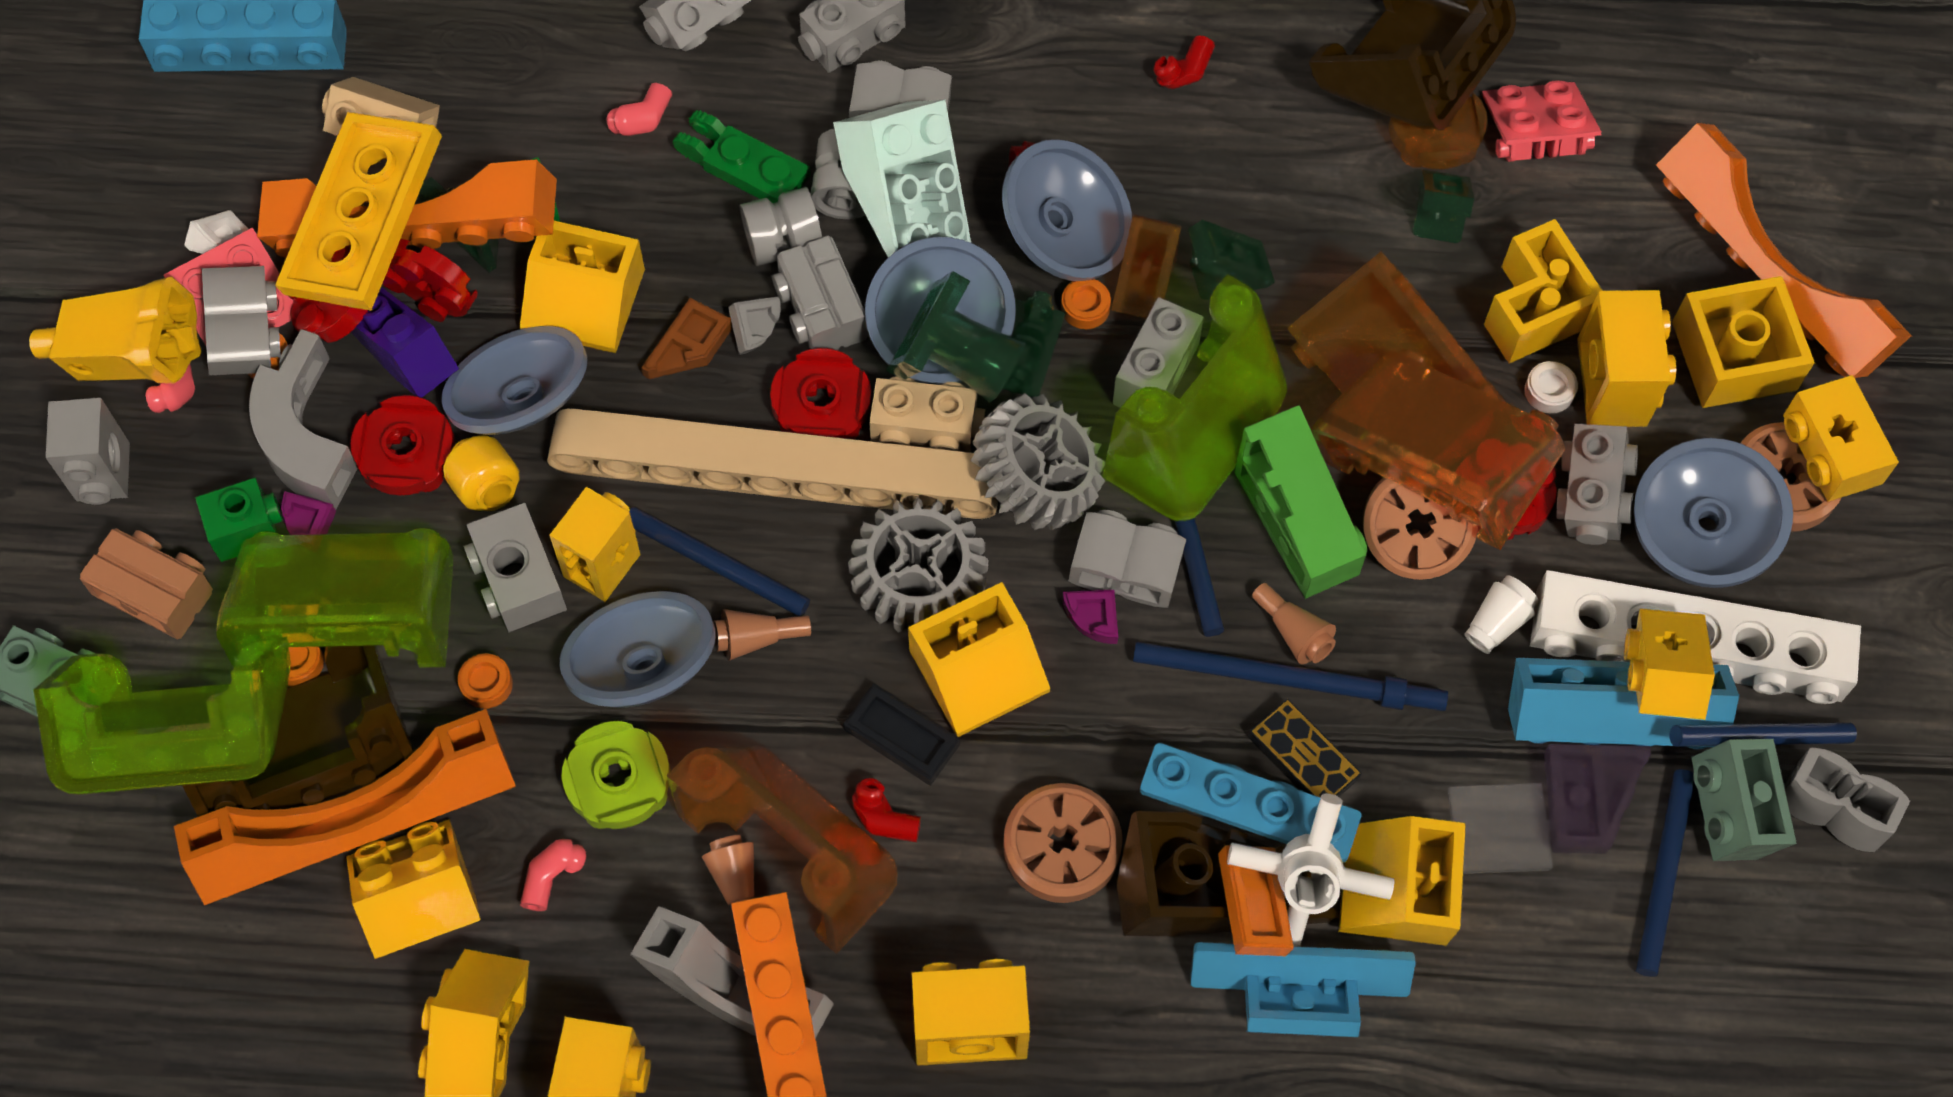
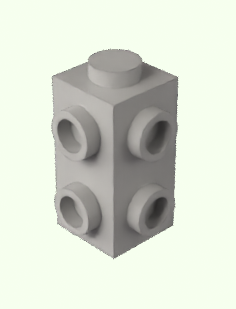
[639,0,751,51]
[798,0,905,73]
[1557,424,1638,545]

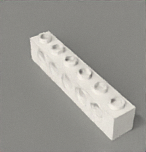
[1530,570,1861,704]

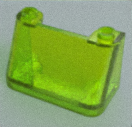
[1102,274,1287,521]
[216,528,454,672]
[33,637,291,794]

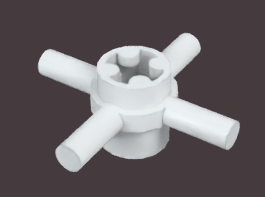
[1227,793,1394,947]

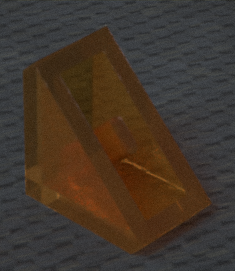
[1111,214,1182,319]

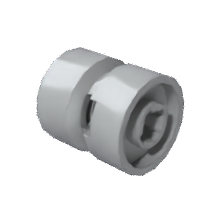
[811,129,866,219]
[740,187,822,266]

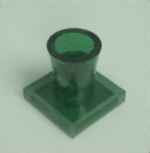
[886,271,1025,403]

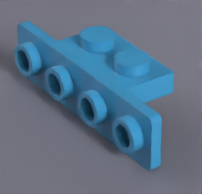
[1140,743,1361,863]
[1190,942,1416,1037]

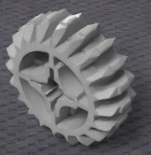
[970,393,1106,530]
[848,496,988,633]

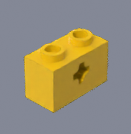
[1783,375,1899,502]
[549,487,641,602]
[1624,608,1715,720]

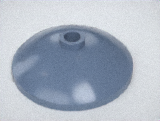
[1002,140,1133,281]
[865,237,1016,385]
[442,326,588,435]
[1633,438,1793,588]
[560,591,716,708]

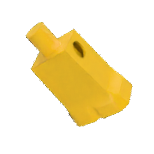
[29,277,201,384]

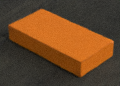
[1218,845,1294,956]

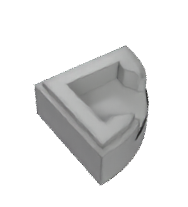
[728,296,781,355]

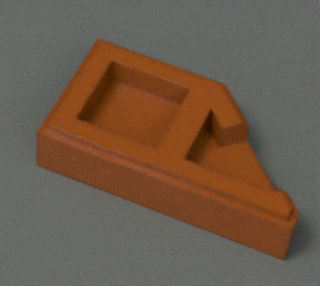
[641,298,733,379]

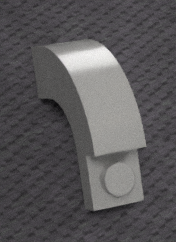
[249,329,358,510]
[631,906,834,1038]

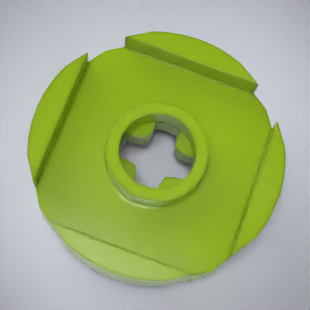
[562,721,671,829]

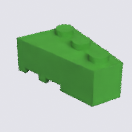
[1234,405,1367,599]

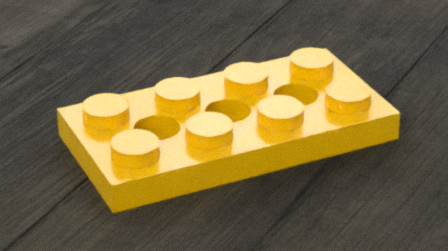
[275,112,442,311]

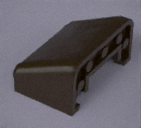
[1309,0,1516,130]
[163,624,414,817]

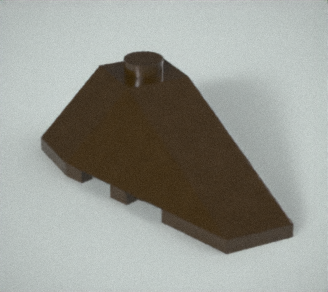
[1117,811,1341,936]

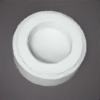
[1524,361,1578,414]

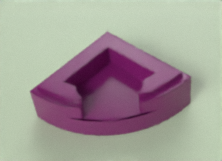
[281,491,336,556]
[1062,590,1118,644]

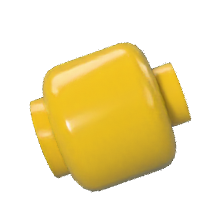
[443,435,520,511]

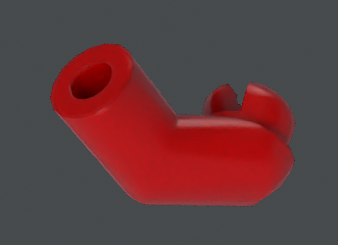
[1154,35,1215,89]
[852,778,921,843]

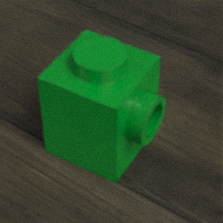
[195,477,284,562]

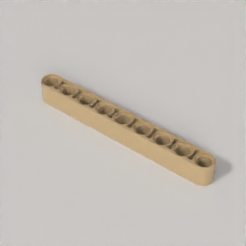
[547,409,998,519]

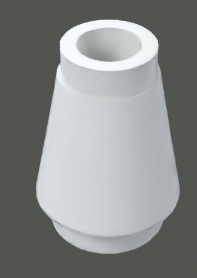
[1464,575,1539,654]

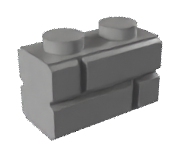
[772,236,869,350]

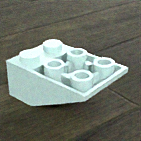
[833,100,971,258]

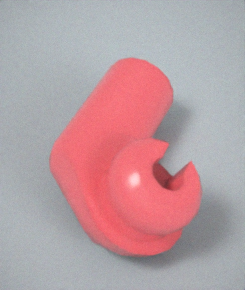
[607,83,672,136]
[145,364,195,413]
[520,839,586,911]

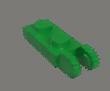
[672,110,811,203]

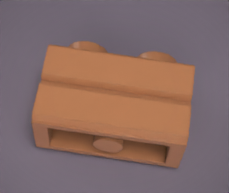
[80,528,213,640]

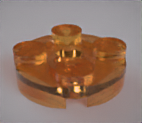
[1389,92,1487,169]

